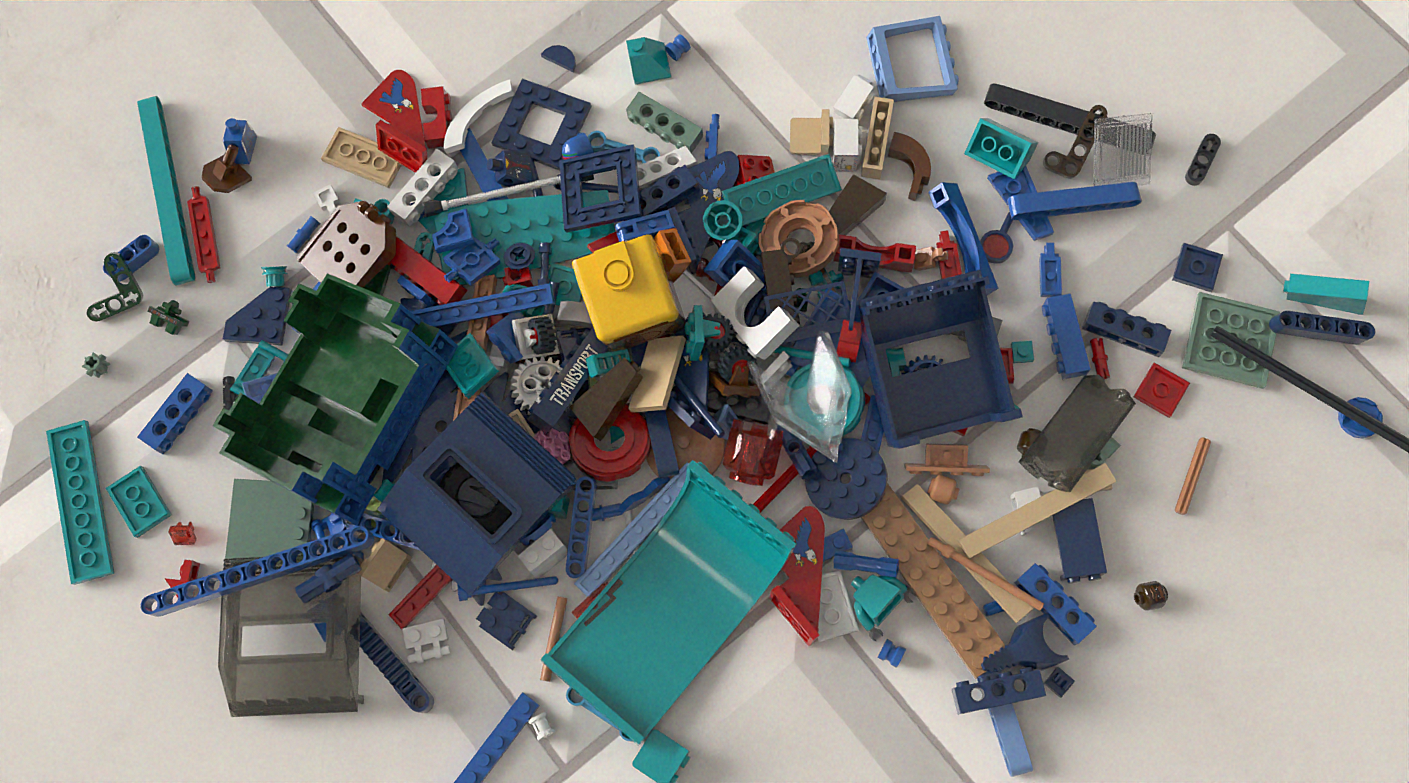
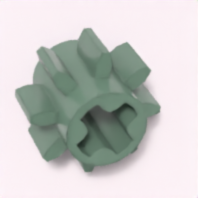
[82,352,110,378]

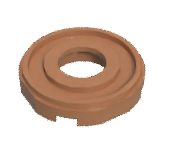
[759,200,839,278]

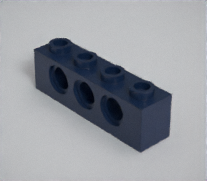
[630,165,700,220]
[1082,302,1172,357]
[951,667,1046,715]

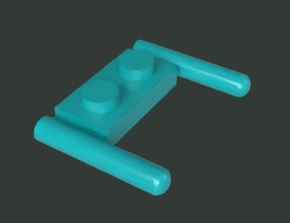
[230,340,289,400]

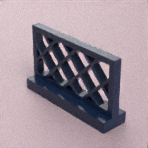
[764,281,850,343]

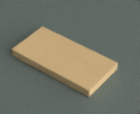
[321,127,402,188]
[628,336,686,412]

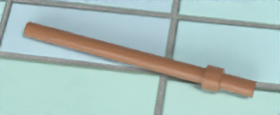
[927,537,1044,611]

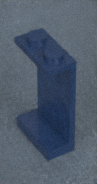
[1052,498,1107,583]

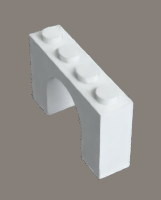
[711,266,799,360]

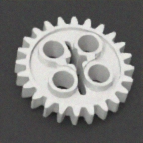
[510,356,576,415]

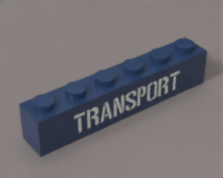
[527,327,608,434]

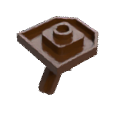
[202,145,252,193]

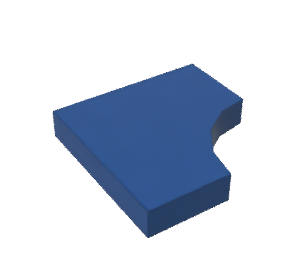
[432,208,475,254]

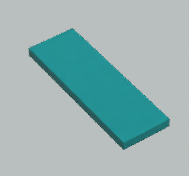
[721,154,842,226]

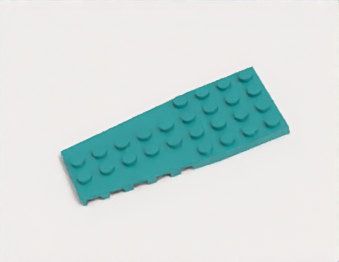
[434,190,615,285]

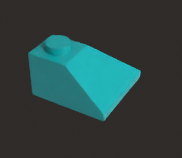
[626,37,671,85]

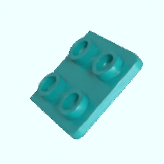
[632,729,691,783]

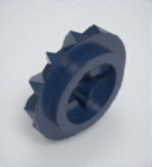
[504,243,536,271]

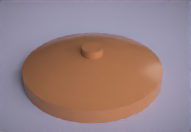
[646,408,725,480]

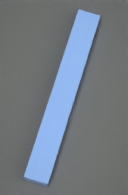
[574,462,689,598]

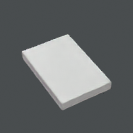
[817,570,859,643]

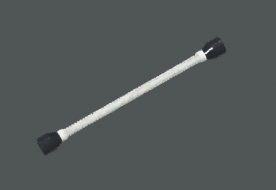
[423,175,594,217]

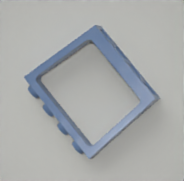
[866,16,959,102]

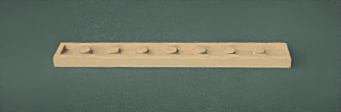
[958,463,1116,559]
[901,484,1033,624]

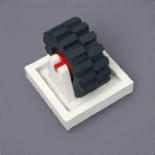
[512,314,559,360]

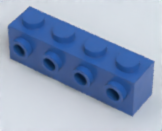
[1042,294,1091,380]

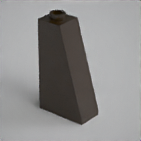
[829,174,887,235]
[570,357,643,441]

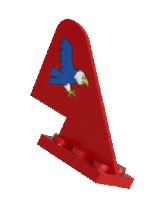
[361,70,427,173]
[769,506,825,646]

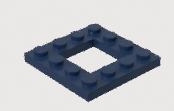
[491,78,592,170]
[559,144,642,233]

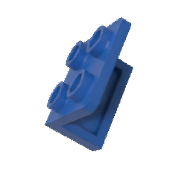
[486,311,525,364]

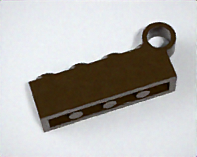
[761,238,801,325]

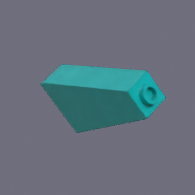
[1283,273,1370,315]

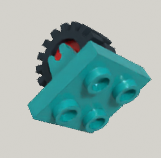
[685,305,734,361]

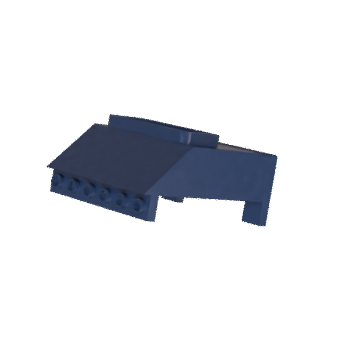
[859,270,1023,449]
[377,391,577,596]

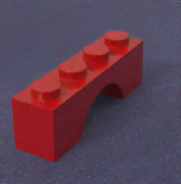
[833,234,916,273]

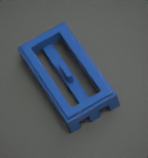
[397,275,435,307]

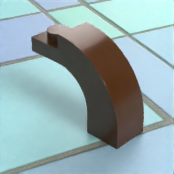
[888,132,931,201]

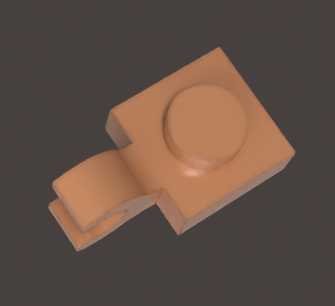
[914,246,948,271]

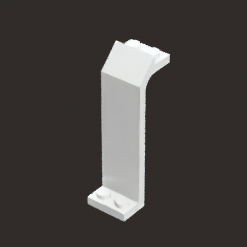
[673,270,792,394]

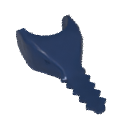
[981,613,1070,673]

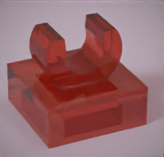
[168,522,197,545]

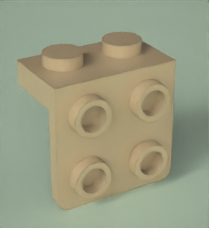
[790,109,833,155]

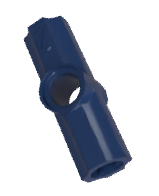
[774,422,818,480]
[295,553,362,604]

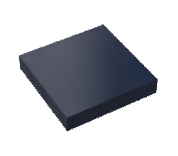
[1172,243,1223,292]

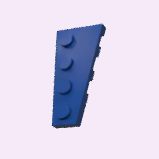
[987,166,1054,241]

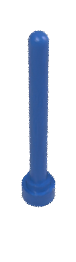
[457,576,558,601]

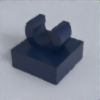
[1043,667,1075,698]

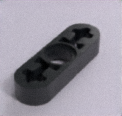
[1185,134,1221,186]

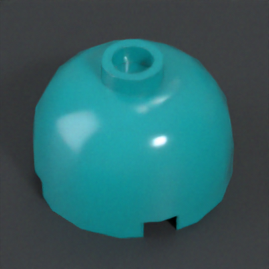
[703,200,743,240]

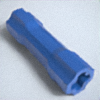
[834,550,899,578]

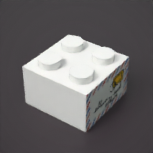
[833,119,862,172]

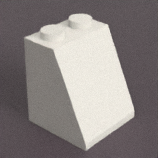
[514,529,568,578]

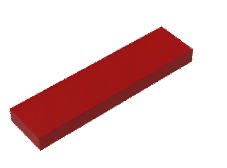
[388,564,452,629]

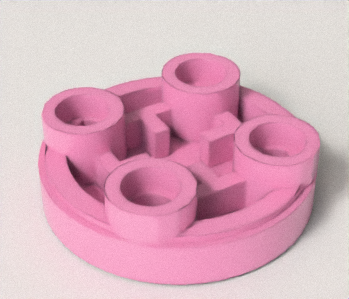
[533,428,571,465]

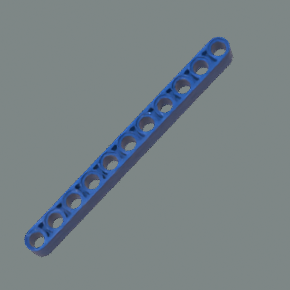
[140,526,374,617]

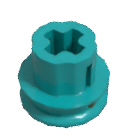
[261,266,288,287]

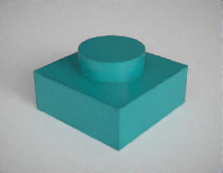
[1011,341,1034,363]

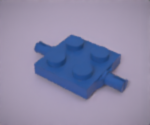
[443,237,500,286]

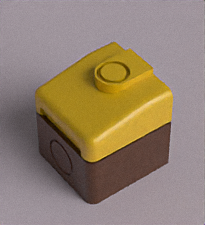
[572,235,686,351]

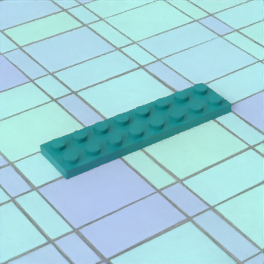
[46,420,114,585]

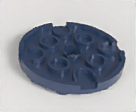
[805,438,888,520]

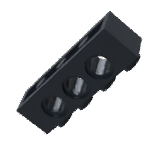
[707,381,774,427]

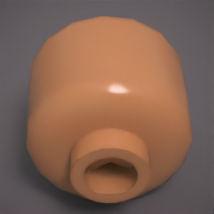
[927,475,960,505]

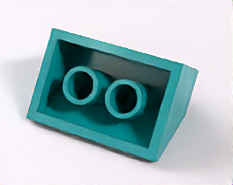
[964,118,1038,179]

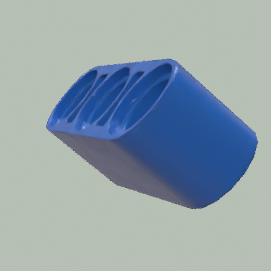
[103,235,159,282]

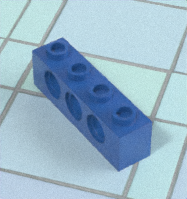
[137,373,213,454]
[1014,563,1097,646]

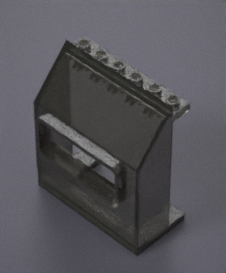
[218,554,364,717]

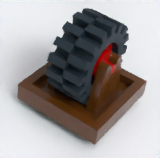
[709,346,761,398]

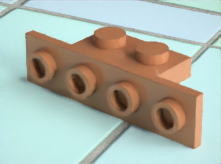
[904,443,990,476]

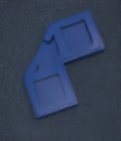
[619,477,670,513]

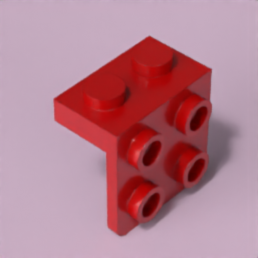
[734,155,775,187]

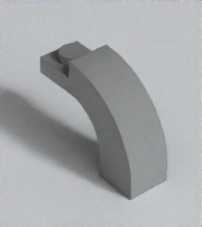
[552,301,593,329]

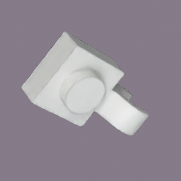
[313,184,340,215]

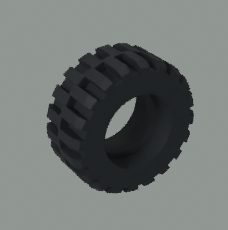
[439,463,512,534]

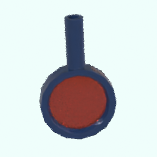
[980,212,1013,264]

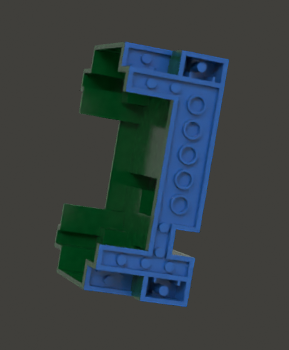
[213,273,458,525]

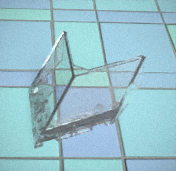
[747,331,852,463]

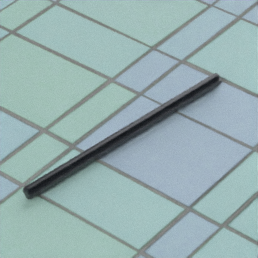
[1211,326,1409,453]

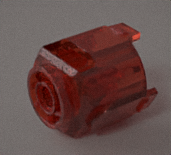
[723,419,783,486]

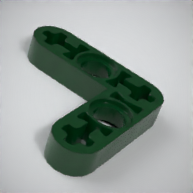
[86,252,143,322]

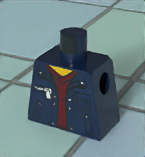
[487,150,533,188]

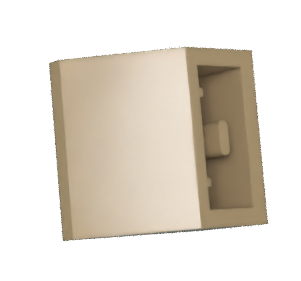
[358,538,413,592]

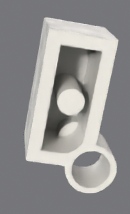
[833,75,875,120]

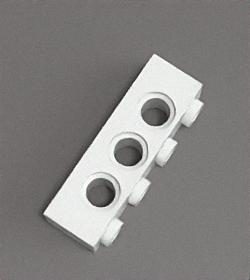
[617,146,697,191]
[387,149,458,227]

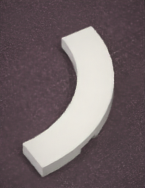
[444,79,514,154]

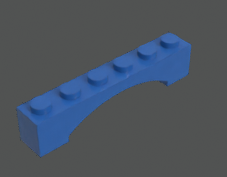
[929,182,999,295]

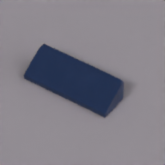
[731,289,768,350]

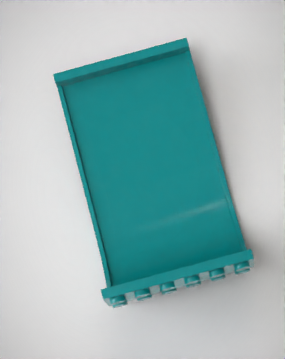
[540,460,796,746]

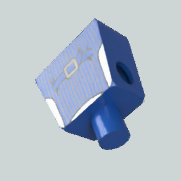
[223,118,257,164]

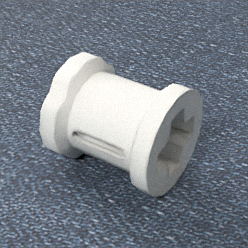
[528,712,555,741]

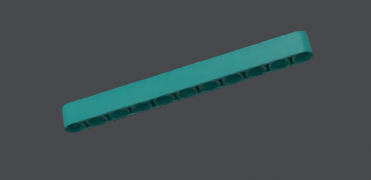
[137,96,195,286]

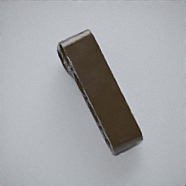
[1043,105,1108,179]

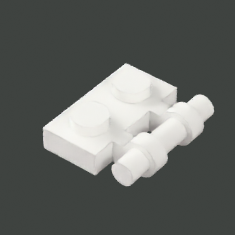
[403,619,451,664]

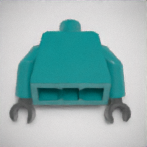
[851,574,916,641]

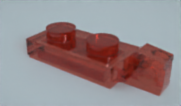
[571,579,623,626]

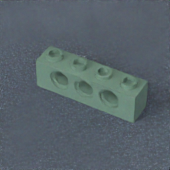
[626,92,703,153]

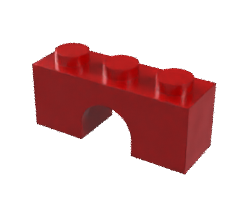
[421,86,452,149]

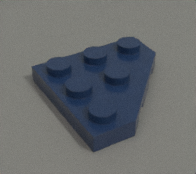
[223,286,292,346]

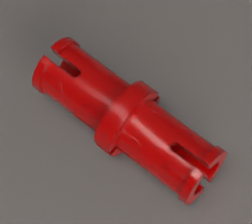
[1090,338,1110,380]

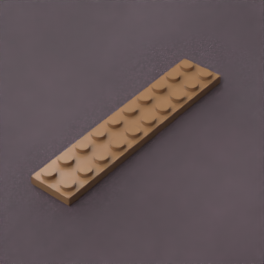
[861,483,1005,679]

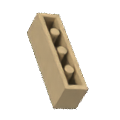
[861,97,894,180]

